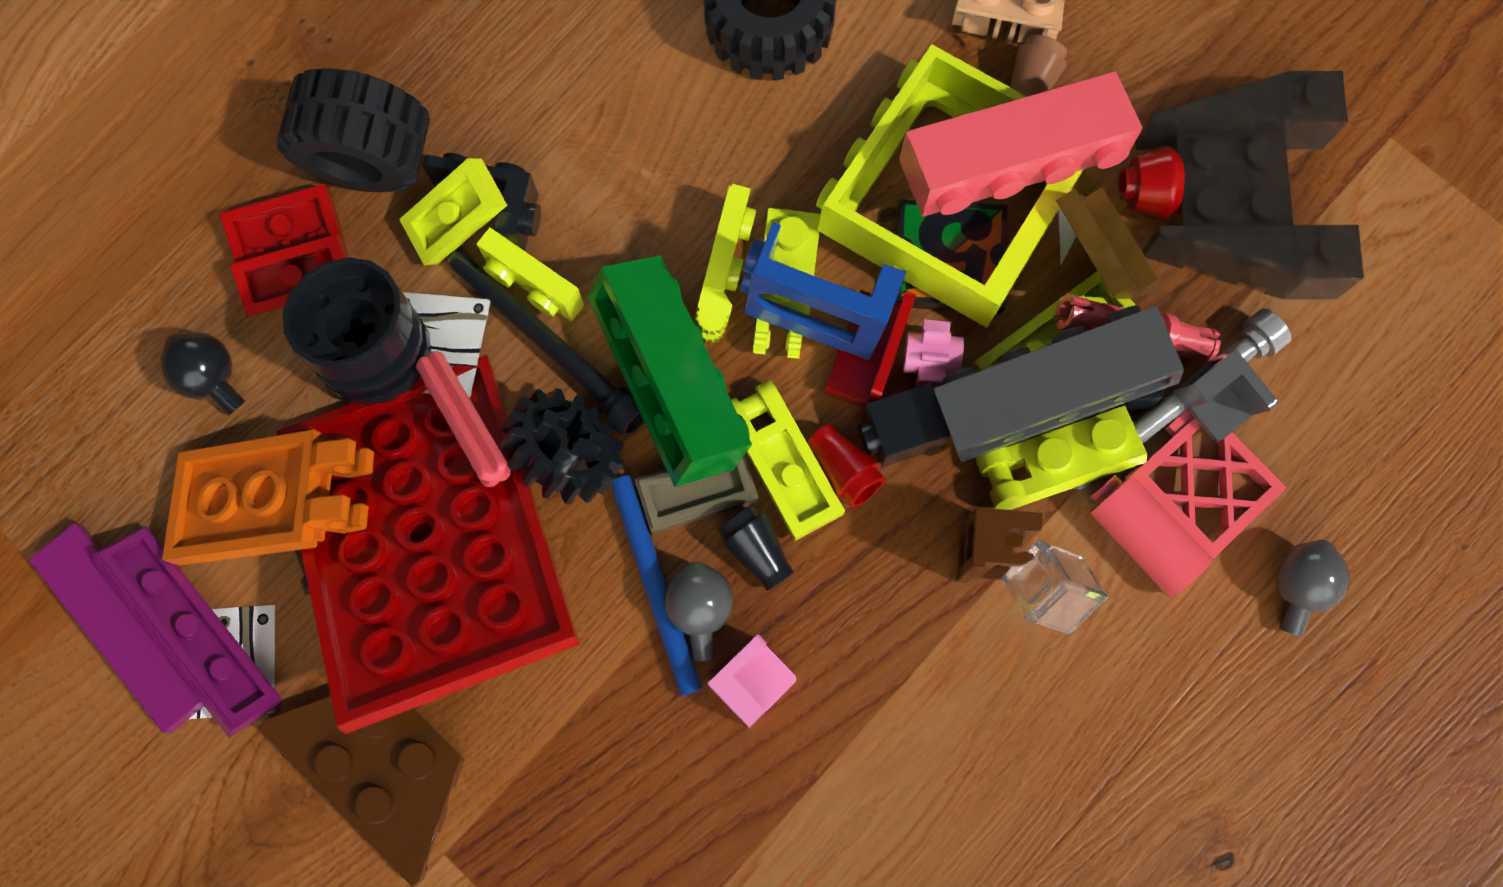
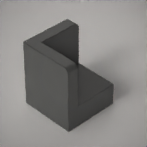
[1173,349,1278,441]

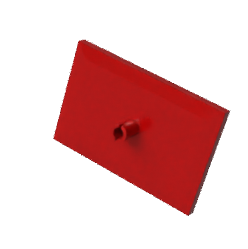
[276,354,580,734]

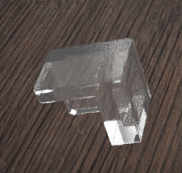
[1002,540,1108,634]

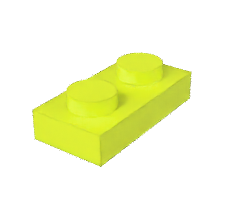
[399,158,508,265]
[476,227,585,322]

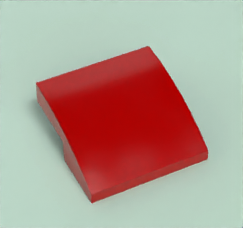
[219,184,349,317]

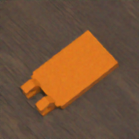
[162,430,374,566]

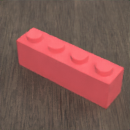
[899,71,1143,217]

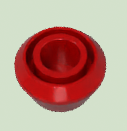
[1118,146,1185,221]

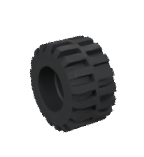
[703,0,836,81]
[277,68,430,192]

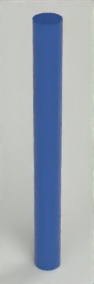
[610,475,702,697]

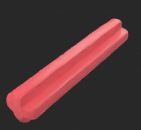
[416,351,511,487]

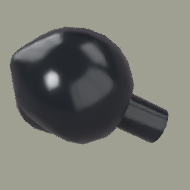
[160,332,246,416]

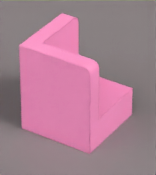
[708,634,796,728]

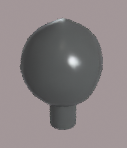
[1276,539,1350,636]
[665,562,734,661]

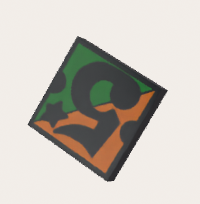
[896,199,1007,313]

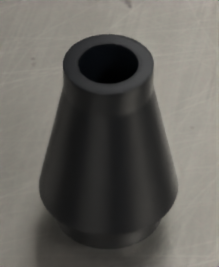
[716,503,794,591]

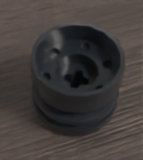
[283,257,431,406]

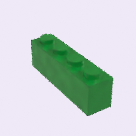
[587,255,752,487]

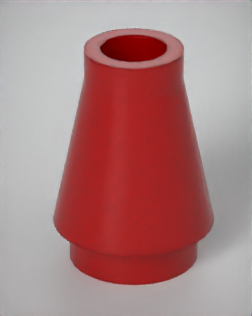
[807,424,886,508]

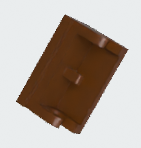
[956,507,1043,583]

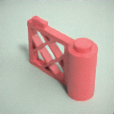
[1089,409,1287,598]

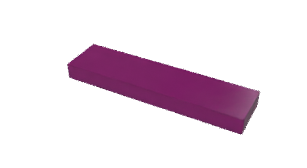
[29,523,204,734]
[93,526,281,738]

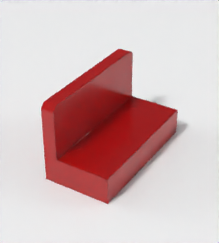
[824,290,916,408]

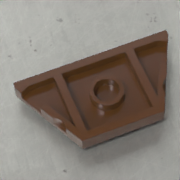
[258,696,465,887]

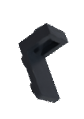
[423,153,541,251]

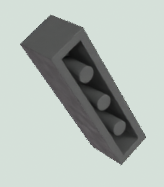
[933,305,1184,463]

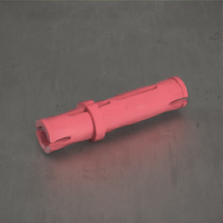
[1056,294,1221,363]

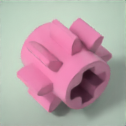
[902,319,964,390]

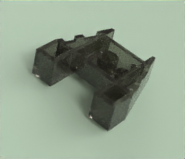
[1135,71,1364,300]

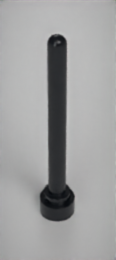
[448,251,644,438]

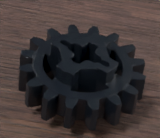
[500,388,624,505]

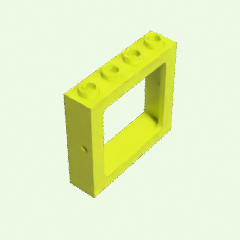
[816,44,1084,328]

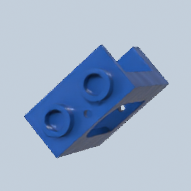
[740,222,906,360]

